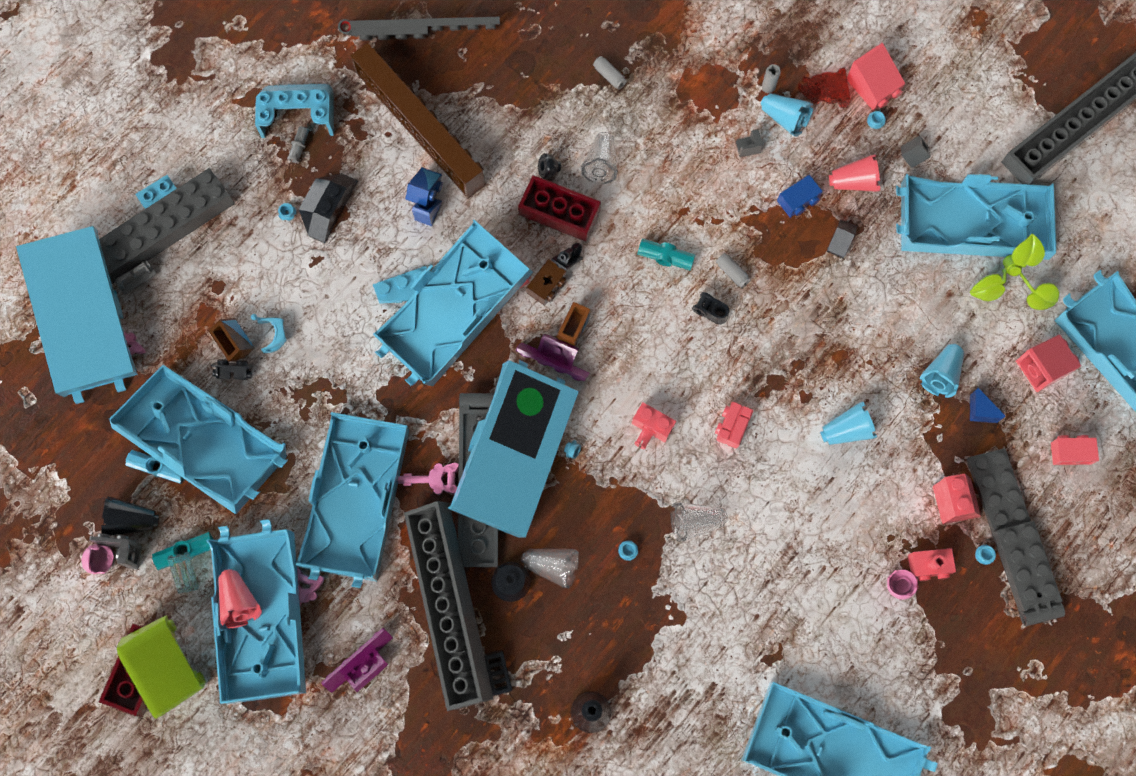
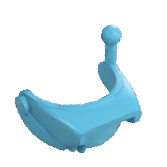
[251,314,286,353]

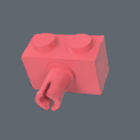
[632,402,676,450]
[908,548,956,581]

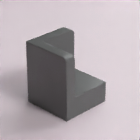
[736,129,763,157]
[901,135,931,168]

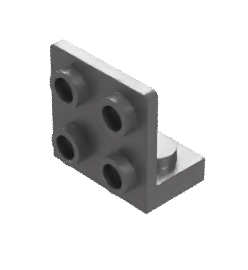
[89,534,142,569]

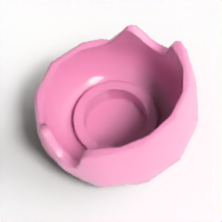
[81,544,114,574]
[887,570,918,600]

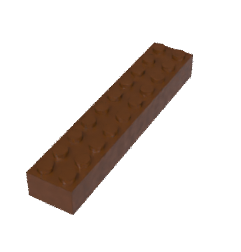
[351,43,485,199]

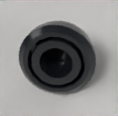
[538,153,561,179]

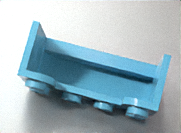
[255,84,334,138]

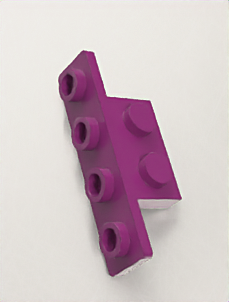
[515,333,590,381]
[321,628,393,693]

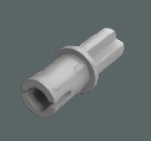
[287,126,309,163]

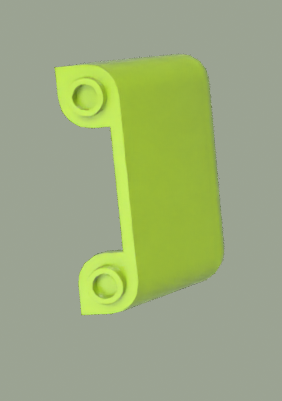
[116,616,206,719]

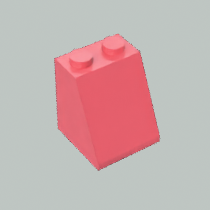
[846,43,905,111]
[1016,334,1081,392]
[933,474,981,524]

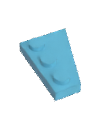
[373,266,427,303]

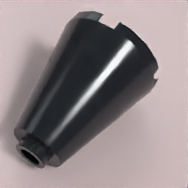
[101,496,159,536]
[571,691,611,733]

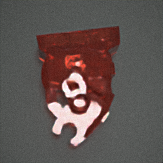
[797,67,851,108]

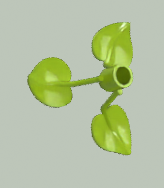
[969,234,1059,310]

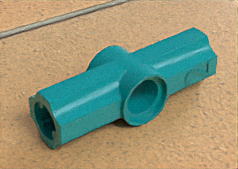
[637,238,696,271]
[152,532,214,571]

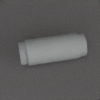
[593,56,627,90]
[762,64,781,93]
[716,253,751,288]

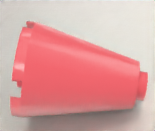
[829,155,880,192]
[218,569,262,628]

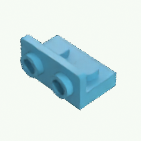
[135,175,177,209]

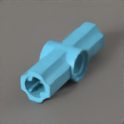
[125,450,185,484]

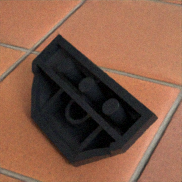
[299,173,358,243]

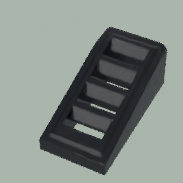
[484,649,513,696]

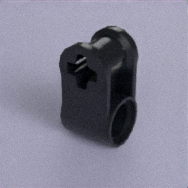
[692,292,729,325]

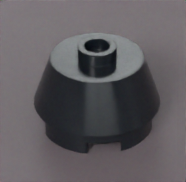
[491,562,531,602]

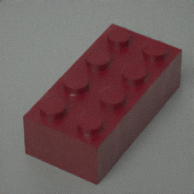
[518,175,601,242]
[98,623,177,717]

